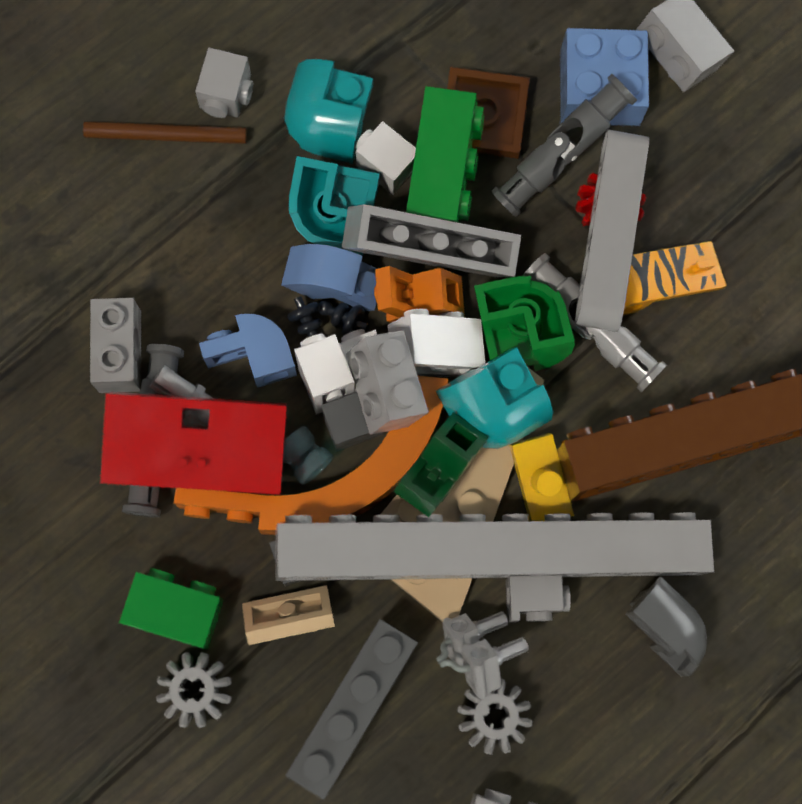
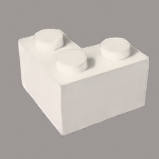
[294,329,377,414]

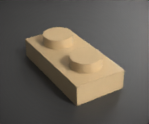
[242,585,335,645]

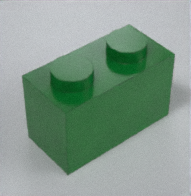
[119,568,224,650]

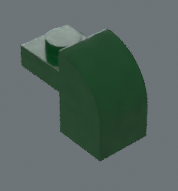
[393,412,489,517]

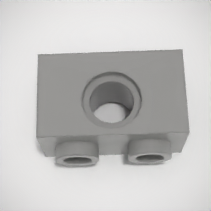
[90,298,141,393]

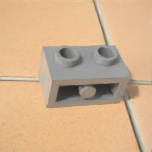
[636,0,734,92]
[346,330,429,435]

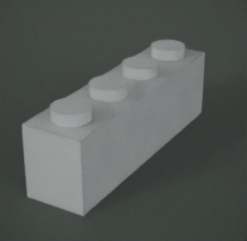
[342,204,521,277]

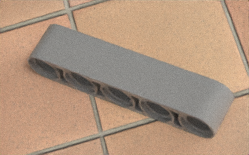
[575,129,649,332]

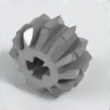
[156,653,232,728]
[457,679,532,754]

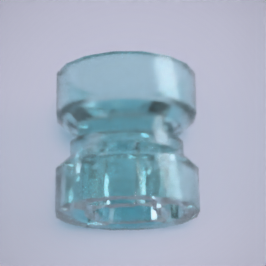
[283,426,334,485]

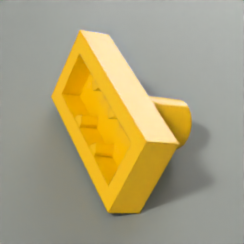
[509,433,574,521]

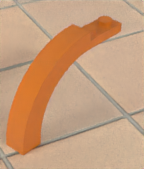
[174,375,448,535]

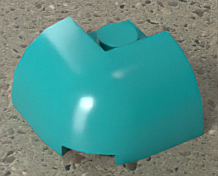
[284,59,373,164]
[289,156,380,255]
[436,348,553,449]

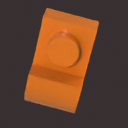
[374,266,465,323]

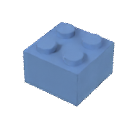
[560,28,649,126]

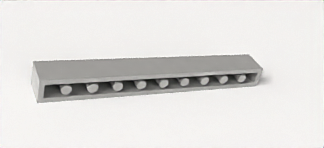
[275,512,714,581]

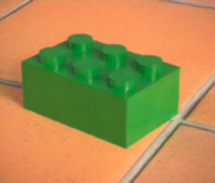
[406,86,485,223]

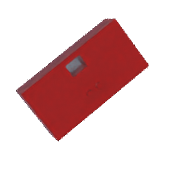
[100,392,287,495]

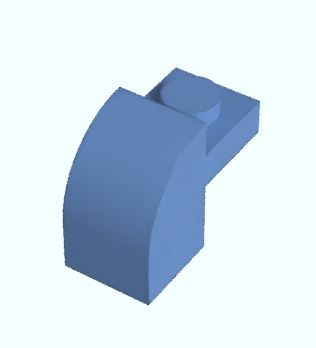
[281,244,377,311]
[199,314,297,387]

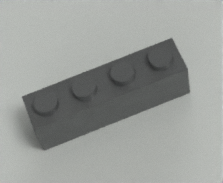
[285,620,418,800]

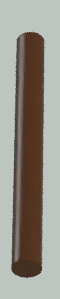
[83,121,247,144]

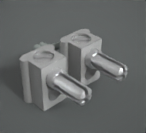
[436,611,528,699]

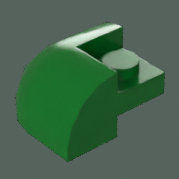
[474,276,575,371]

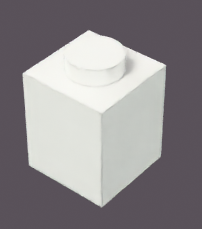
[355,121,416,195]

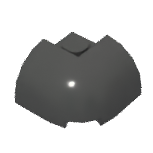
[626,576,707,677]

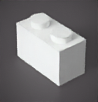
[388,309,486,377]

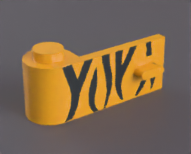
[623,241,726,315]

